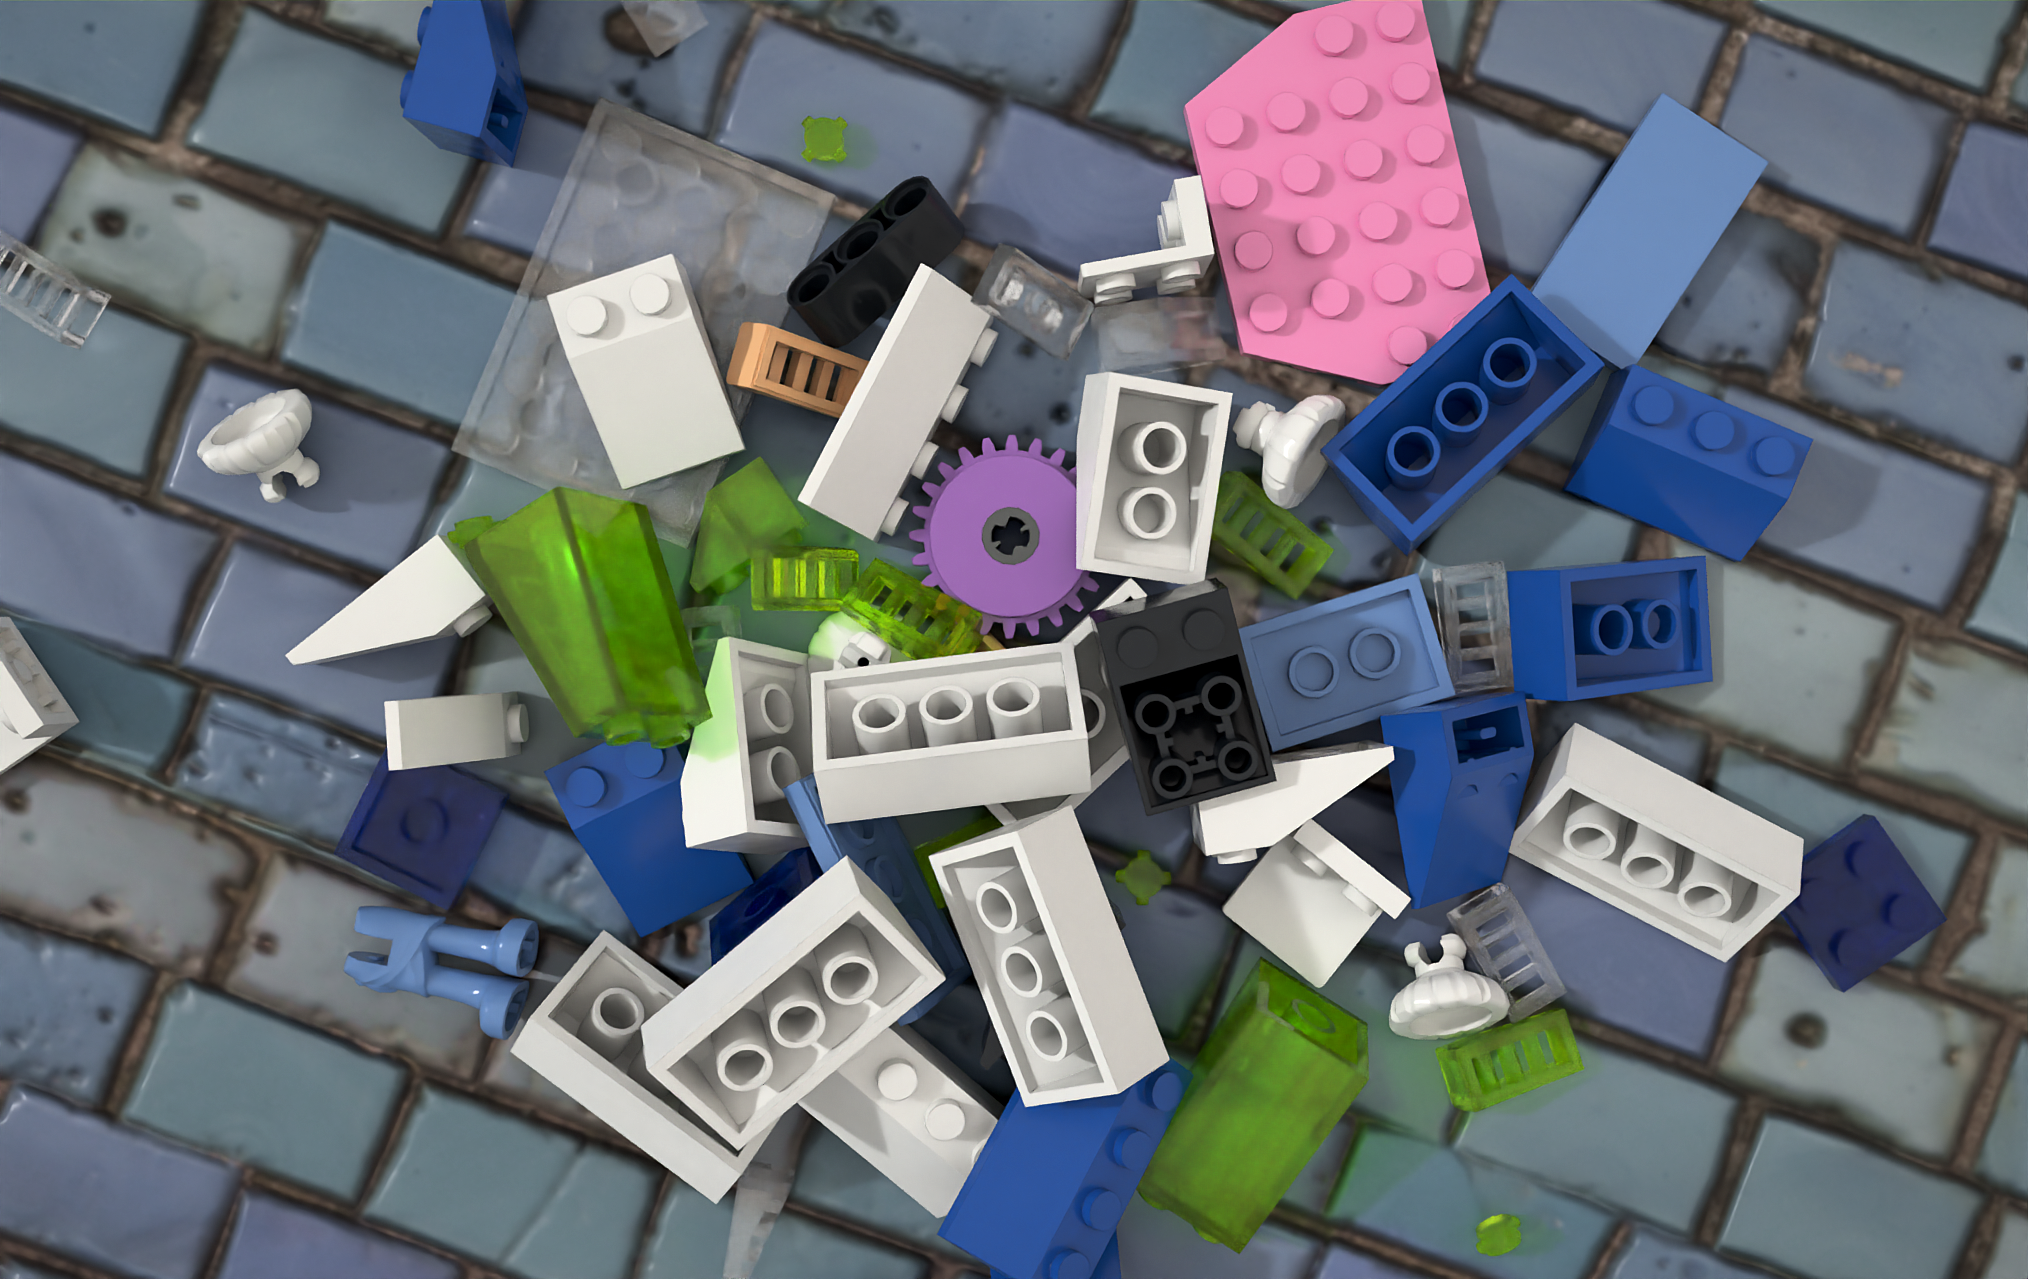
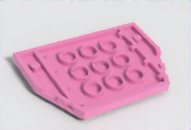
[1183,0,1491,388]

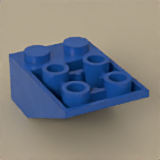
[400,0,529,168]
[1380,691,1534,909]

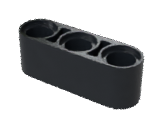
[786,176,964,348]

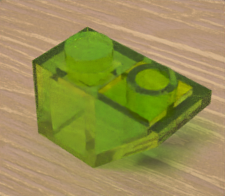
[690,456,810,597]

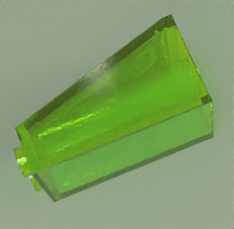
[464,486,713,749]
[1136,957,1369,1254]

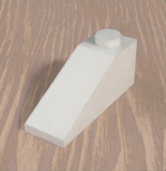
[285,534,496,665]
[384,691,529,771]

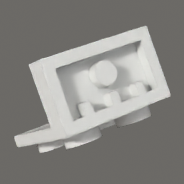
[1078,175,1214,306]
[0,617,80,775]
[1222,819,1411,988]

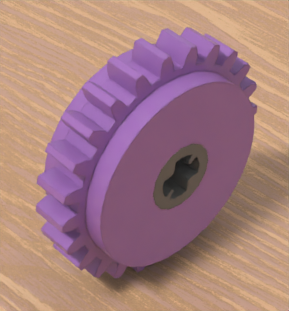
[909,435,1099,639]

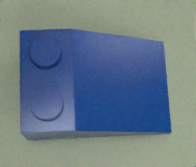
[1507,555,1713,701]
[544,712,756,938]

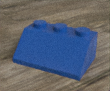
[1562,364,1813,562]

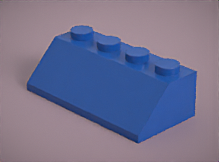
[1320,273,1605,556]
[937,1055,1194,1279]

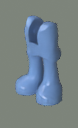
[344,906,539,1040]

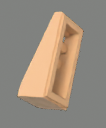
[726,322,869,419]

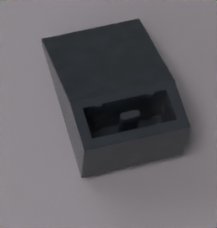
[1088,577,1277,816]

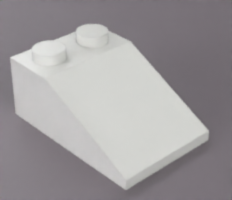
[547,254,746,491]
[1076,372,1233,585]
[680,636,813,855]
[1189,740,1395,864]

